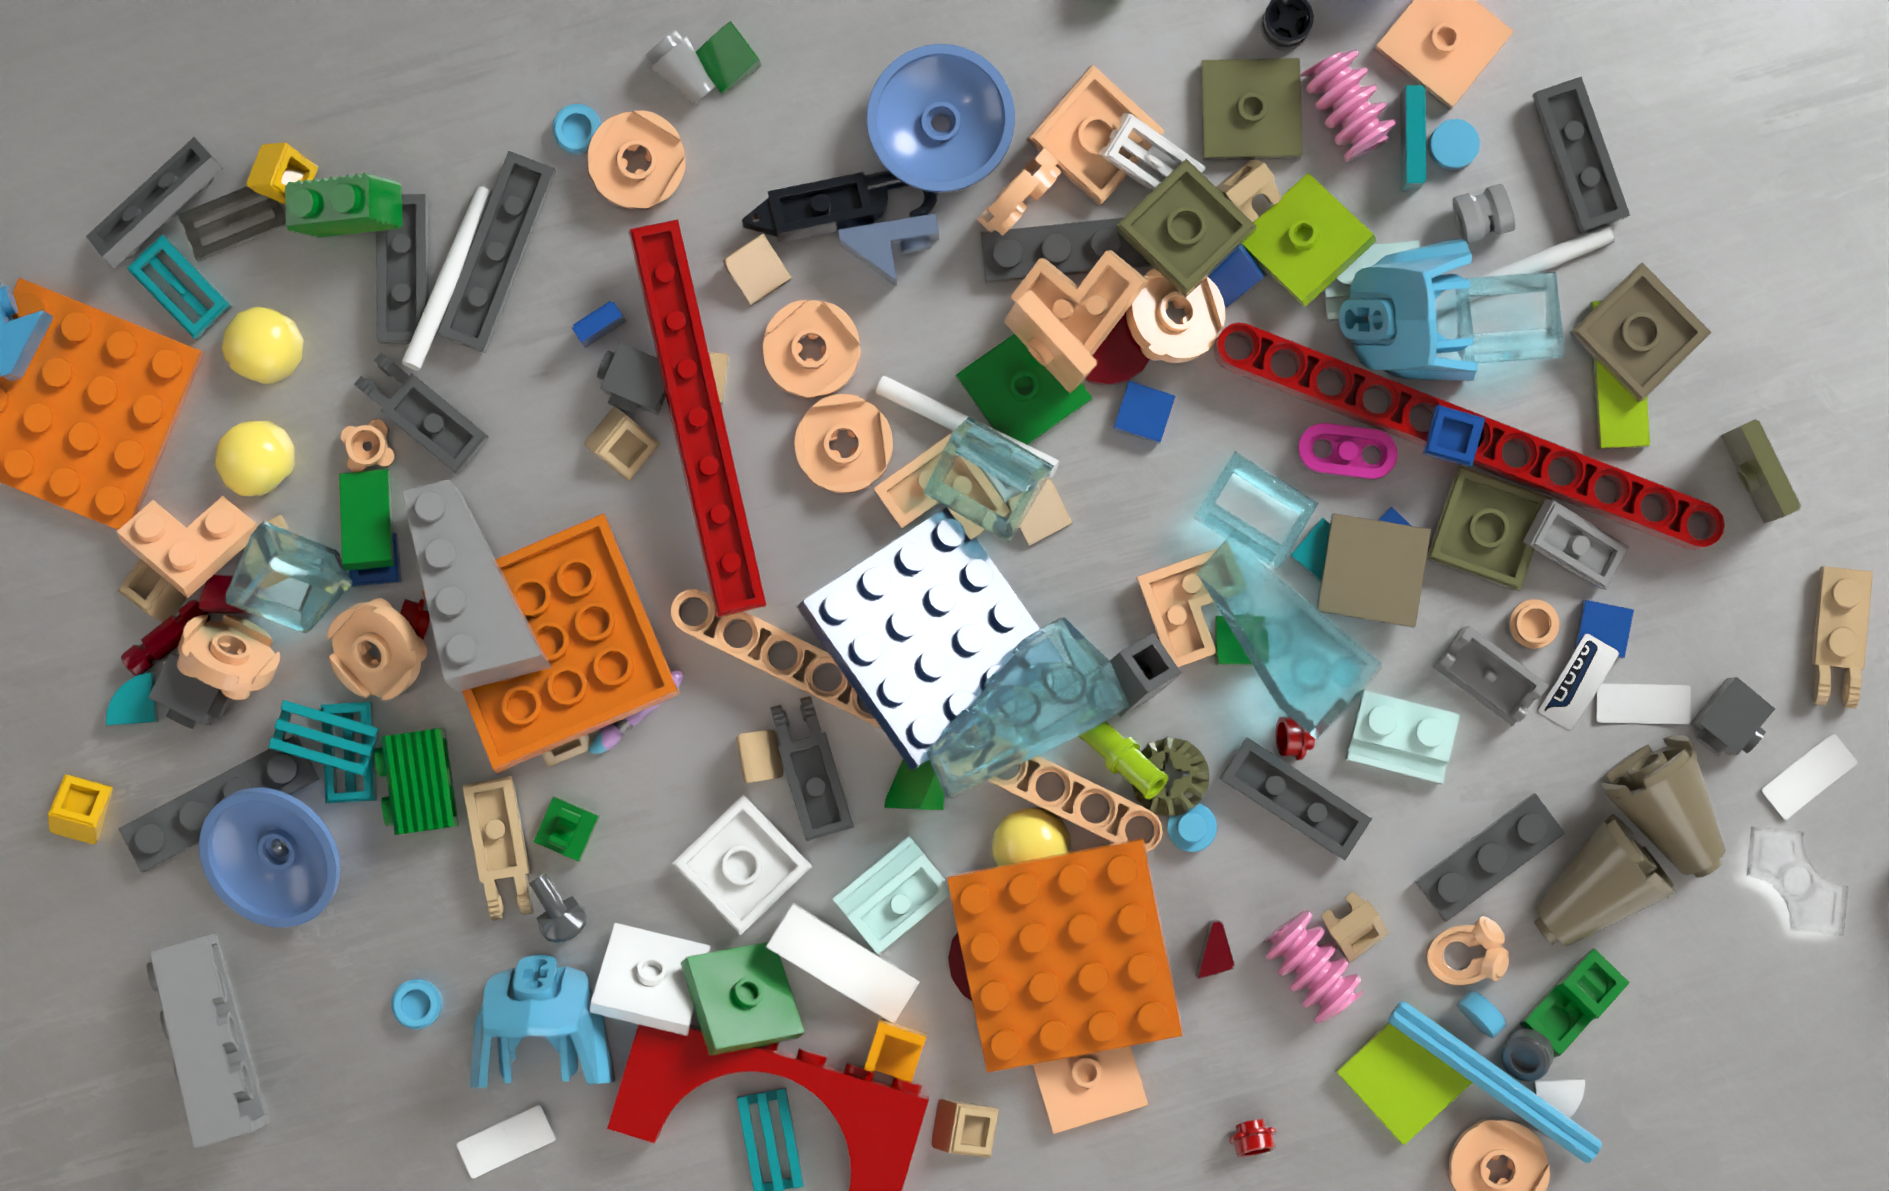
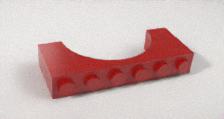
[607,1024,929,1191]

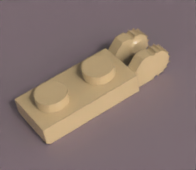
[1811,566,1873,709]
[462,776,534,921]

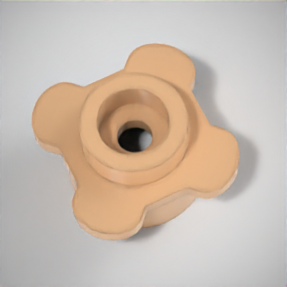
[340,419,395,472]

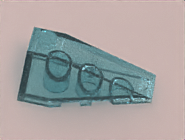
[1197,536,1382,740]
[926,617,1129,797]

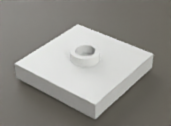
[672,795,812,935]
[590,923,711,1036]

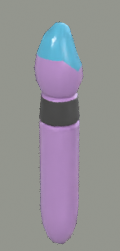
[589,670,684,754]

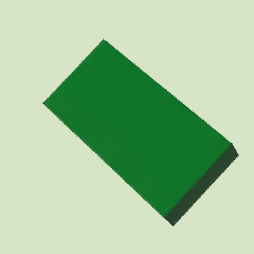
[339,469,394,571]

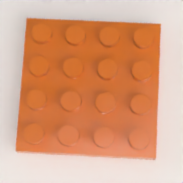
[0,278,204,530]
[422,513,680,773]
[947,838,1184,1073]

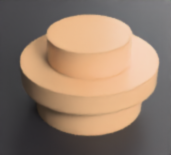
[1509,599,1559,649]

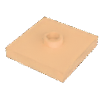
[1375,0,1514,110]
[1026,65,1165,205]
[1003,290,1097,393]
[1032,1046,1148,1134]

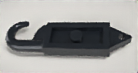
[742,170,938,243]

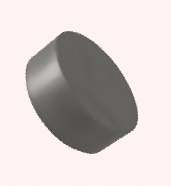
[1501,1029,1554,1081]

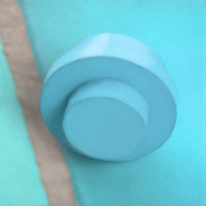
[1167,803,1217,852]

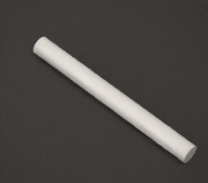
[402,186,492,371]
[1435,224,1615,316]
[876,376,1059,478]

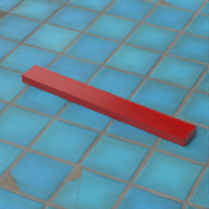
[628,219,767,618]

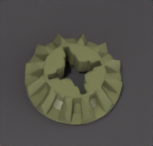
[1132,736,1209,816]

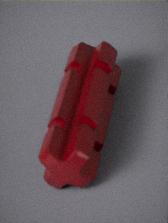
[121,600,211,676]

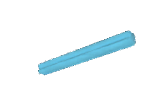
[1388,1001,1602,1163]

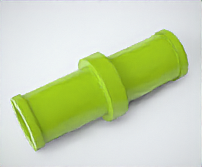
[1077,712,1168,800]

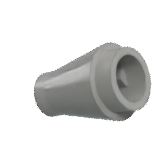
[645,30,715,105]

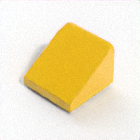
[246,142,319,205]
[48,774,113,845]

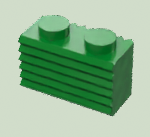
[285,172,402,238]
[374,728,459,835]

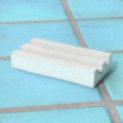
[1098,113,1206,192]

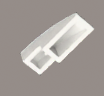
[766,903,920,1023]

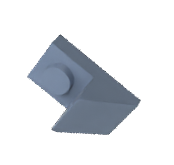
[838,213,939,286]

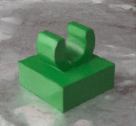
[533,797,600,862]

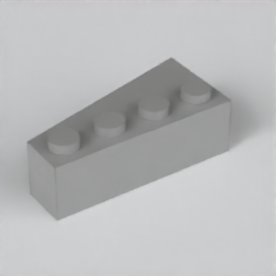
[402,479,552,692]
[147,933,269,1149]

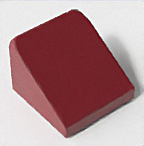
[199,575,258,614]
[1195,919,1235,979]

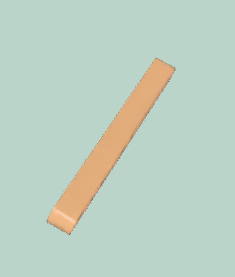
[671,589,1163,852]

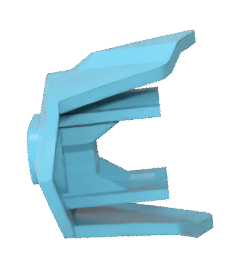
[1339,238,1477,381]
[470,954,615,1088]

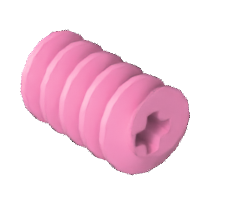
[1299,50,1396,162]
[1263,910,1364,1024]

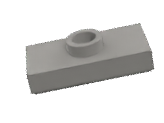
[1523,499,1629,590]

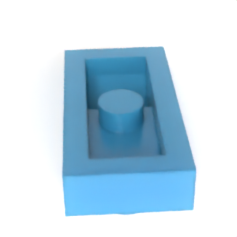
[0,282,53,381]

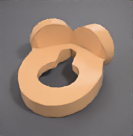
[1427,916,1509,985]

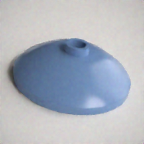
[867,44,1015,193]
[199,788,340,928]

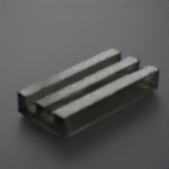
[177,186,286,262]

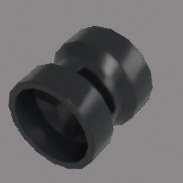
[1261,0,1314,51]

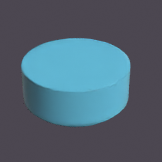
[553,104,602,155]
[1429,119,1480,170]
[391,979,443,1029]
[1457,991,1506,1039]

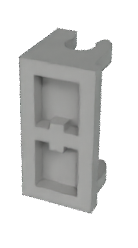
[1433,626,1549,726]

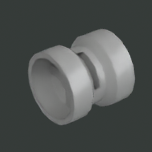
[1453,183,1515,244]

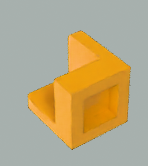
[864,1019,927,1082]

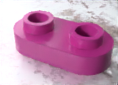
[1297,423,1398,480]

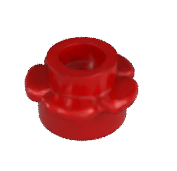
[400,599,430,640]
[1275,711,1315,760]
[1229,1119,1277,1157]

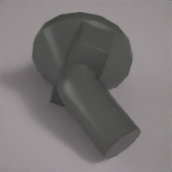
[529,873,587,943]

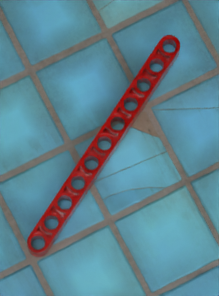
[1214,322,1725,550]

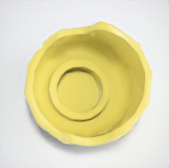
[221,306,304,384]
[215,420,294,497]
[992,807,1071,866]

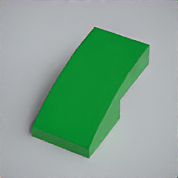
[1519,948,1630,1058]

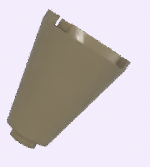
[1601,735,1726,878]
[1534,814,1676,946]

